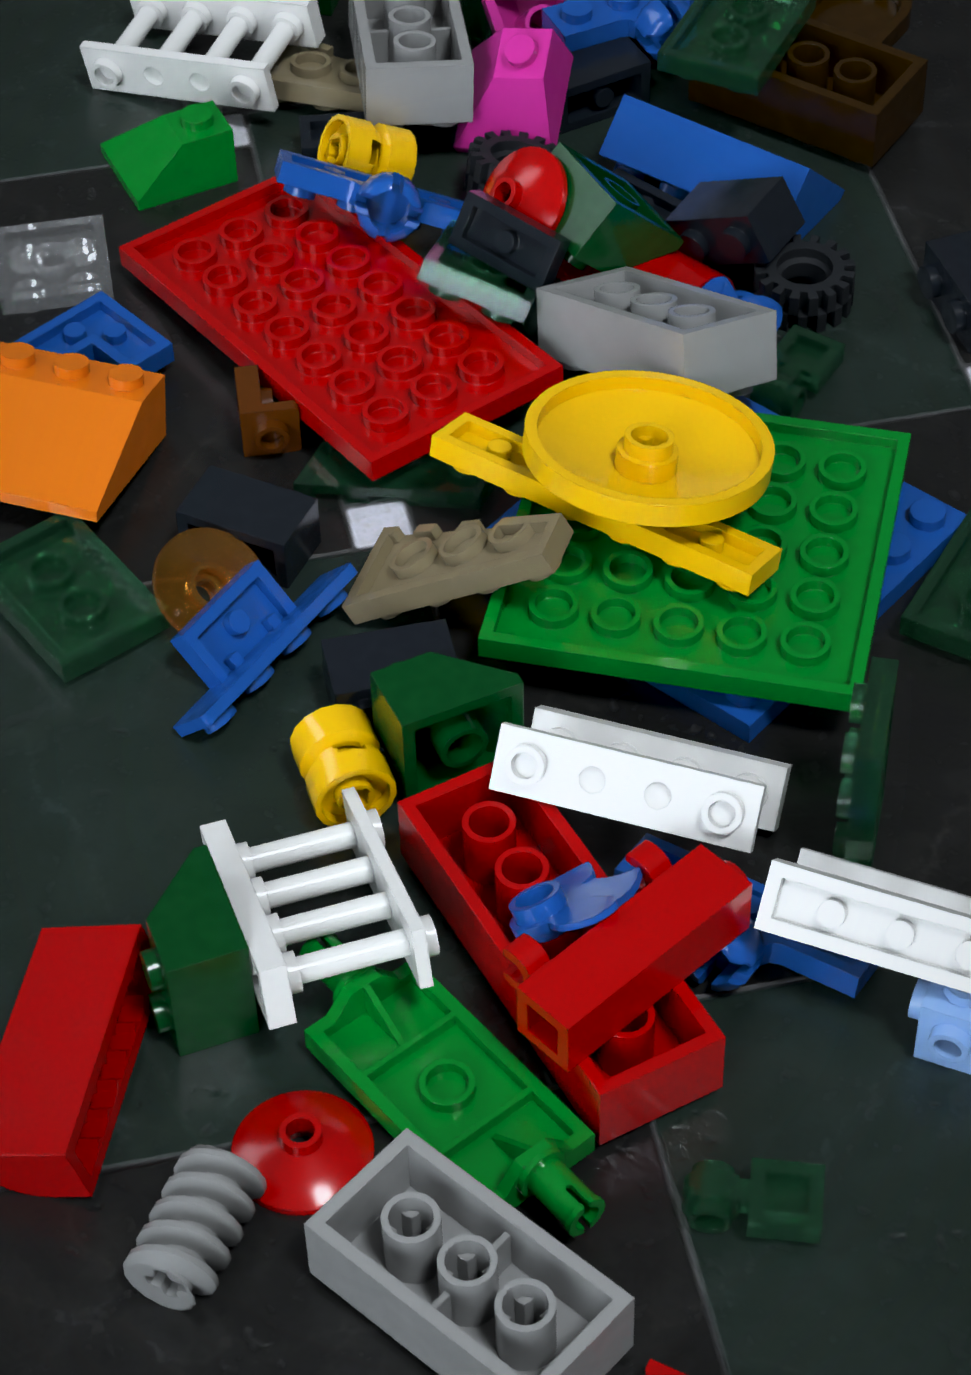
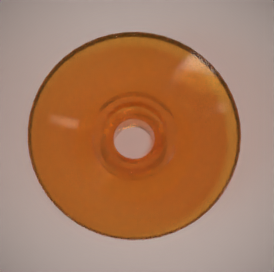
[152,527,260,632]

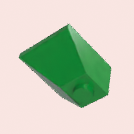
[100,100,238,211]

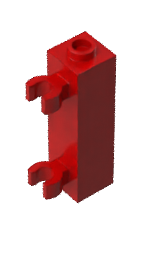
[503,840,753,1072]

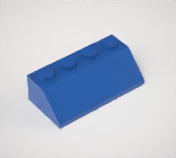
[599,94,845,240]

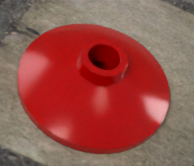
[483,146,568,231]
[231,1090,375,1216]

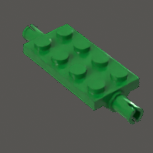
[299,933,606,1237]

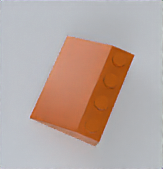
[0,342,166,522]

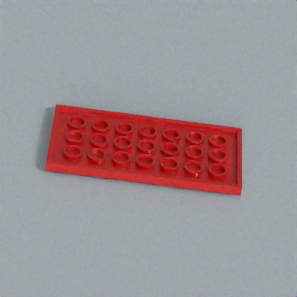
[119,176,564,481]

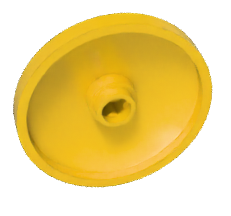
[522,370,775,527]

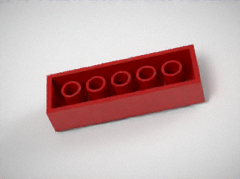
[397,761,726,1146]

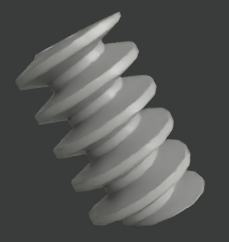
[123,1144,267,1311]

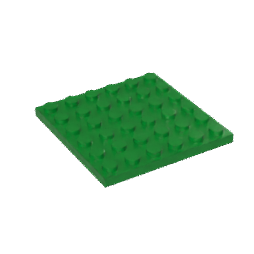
[478,412,911,713]

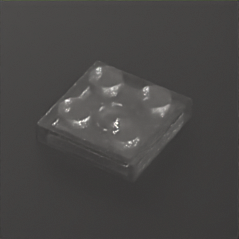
[0,214,114,315]

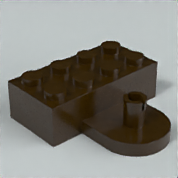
[688,0,928,167]

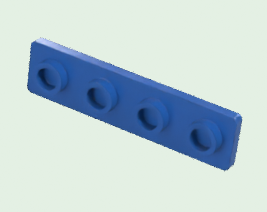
[170,560,358,737]

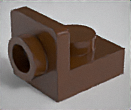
[234,365,302,457]

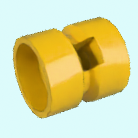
[317,114,417,180]
[290,704,397,826]

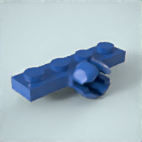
[542,0,737,62]
[274,149,464,242]
[614,833,879,998]

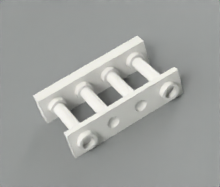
[79,0,326,112]
[489,705,792,853]
[199,787,440,1030]
[754,847,971,994]

